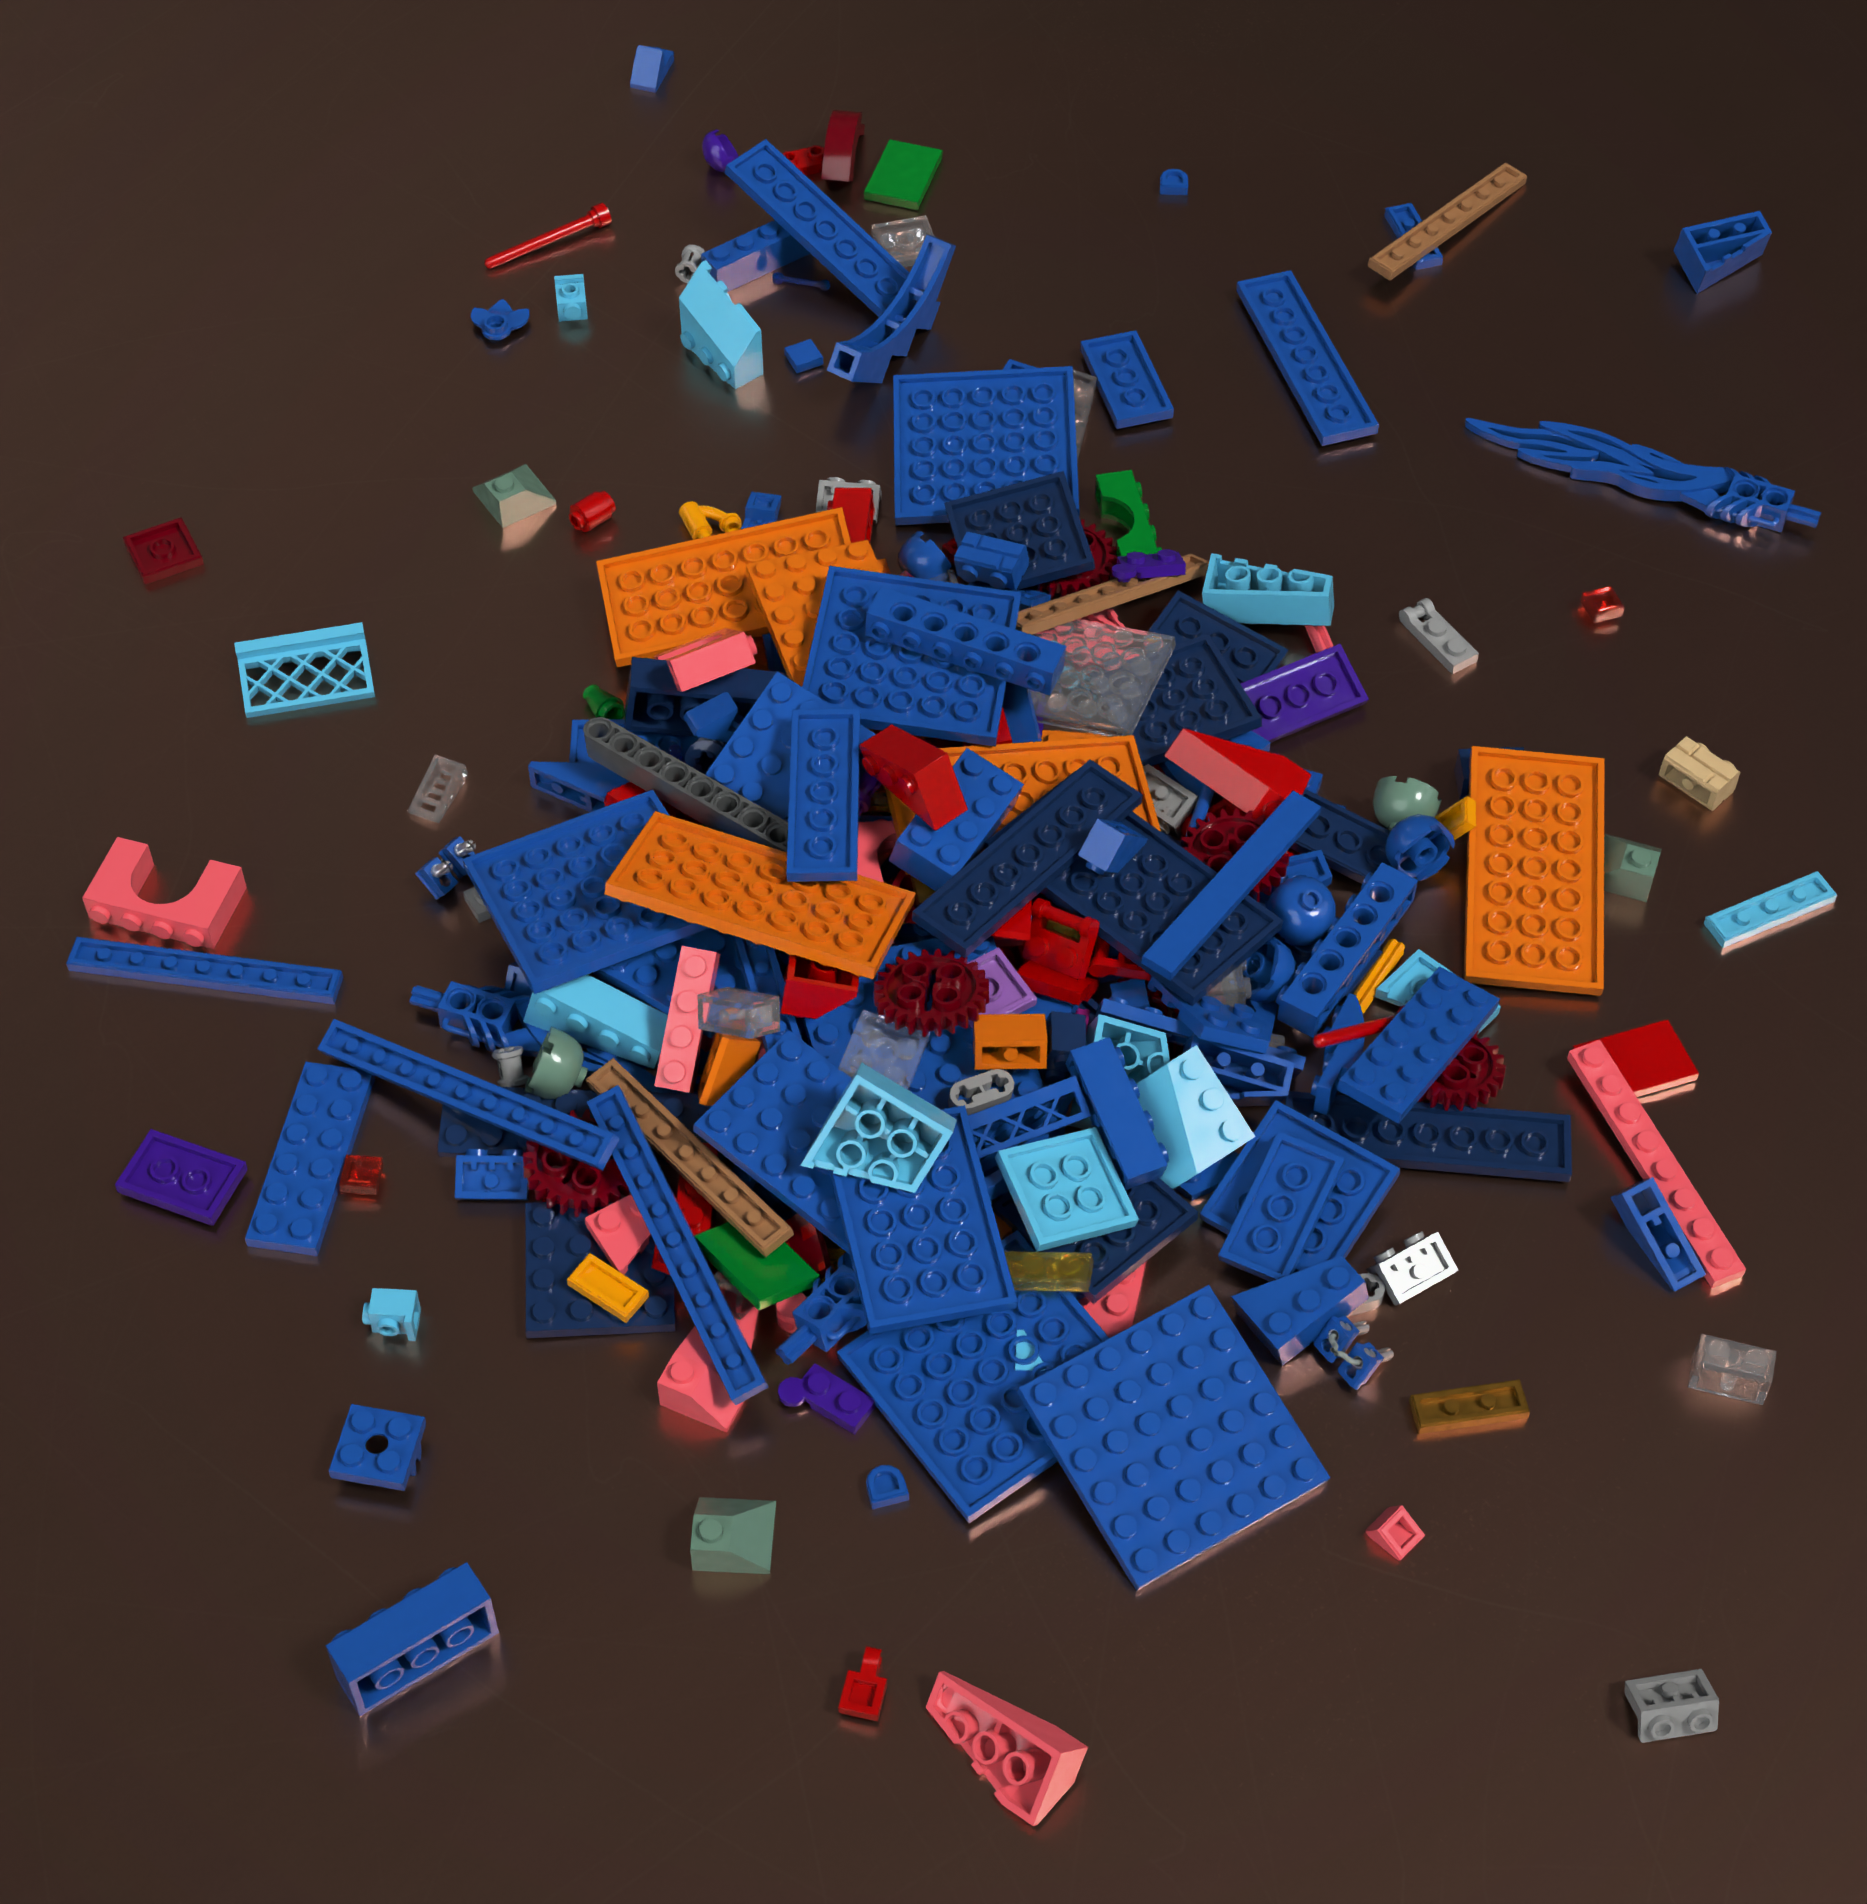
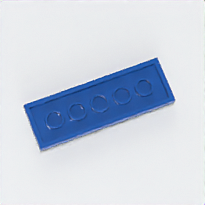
[786,709,861,882]
[1337,966,1500,1124]
[245,1062,375,1256]

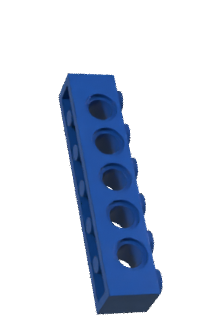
[865,586,1067,695]
[1276,862,1418,1038]

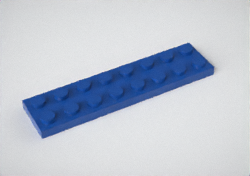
[724,139,910,317]
[1236,270,1379,446]

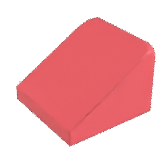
[1365,1505,1425,1561]

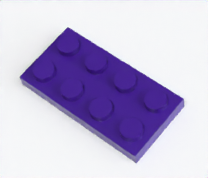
[1241,644,1369,742]

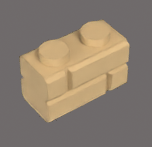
[1659,736,1740,811]

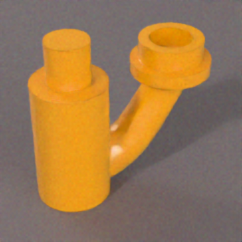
[678,501,742,540]

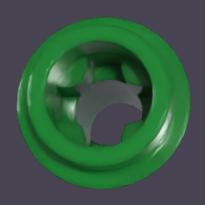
[583,685,625,719]

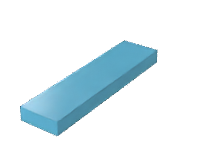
[1704,871,1837,948]

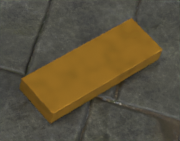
[1409,1379,1530,1434]

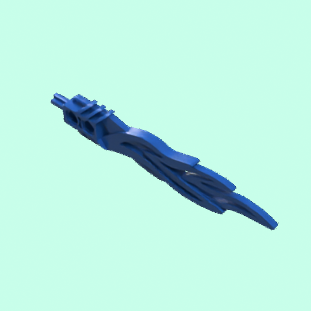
[1465,418,1821,533]
[409,981,710,1094]
[775,1077,1074,1365]

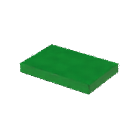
[864,139,943,210]
[695,1222,820,1310]

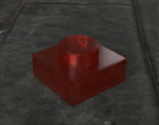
[1580,586,1624,623]
[339,1155,384,1195]

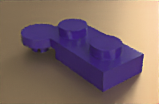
[1112,549,1186,583]
[778,1363,876,1435]

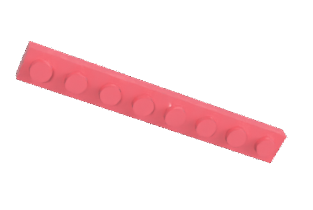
[1567,1039,1746,1288]

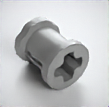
[675,245,705,283]
[492,1046,528,1087]

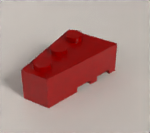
[859,724,968,831]

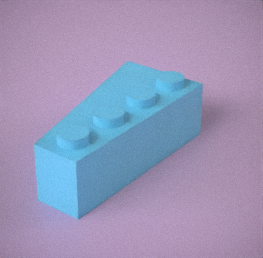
[1202,553,1334,626]
[523,974,668,1069]

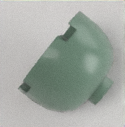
[1373,776,1441,831]
[524,1027,588,1100]

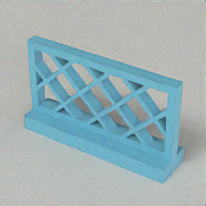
[234,622,375,718]

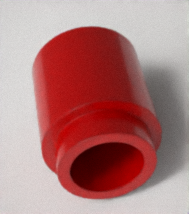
[569,491,616,533]

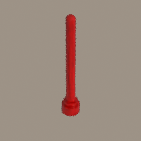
[484,202,612,269]
[1313,1005,1405,1048]

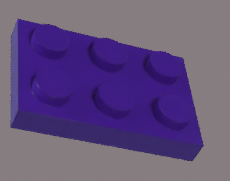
[115,1129,248,1226]

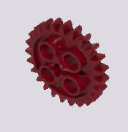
[1029,519,1118,598]
[1181,808,1289,902]
[874,949,989,1037]
[1418,1031,1506,1111]
[523,1109,631,1217]

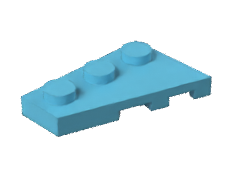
[1375,949,1501,1034]

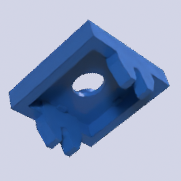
[329,1404,426,1491]

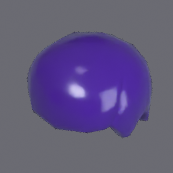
[702,129,739,172]

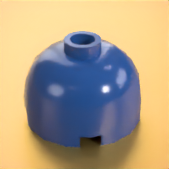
[898,531,957,583]
[1385,814,1455,881]
[1266,876,1336,947]
[1227,937,1296,1003]

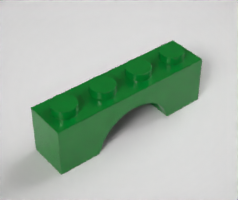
[1095,470,1162,557]

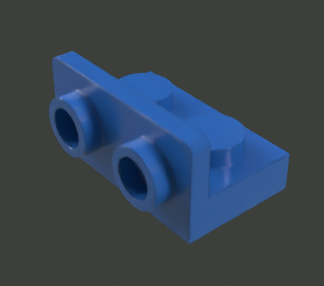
[455,1149,529,1200]

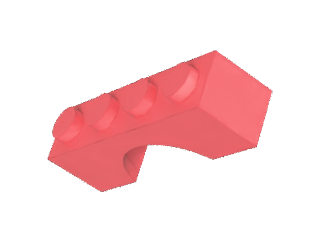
[654,946,721,1093]

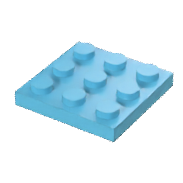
[995,1127,1139,1252]

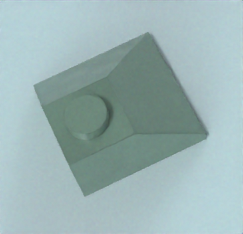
[473,464,556,528]
[1604,834,1662,902]
[690,1497,776,1574]

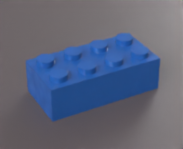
[889,748,1024,891]
[325,1562,499,1716]

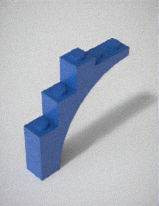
[827,235,956,383]

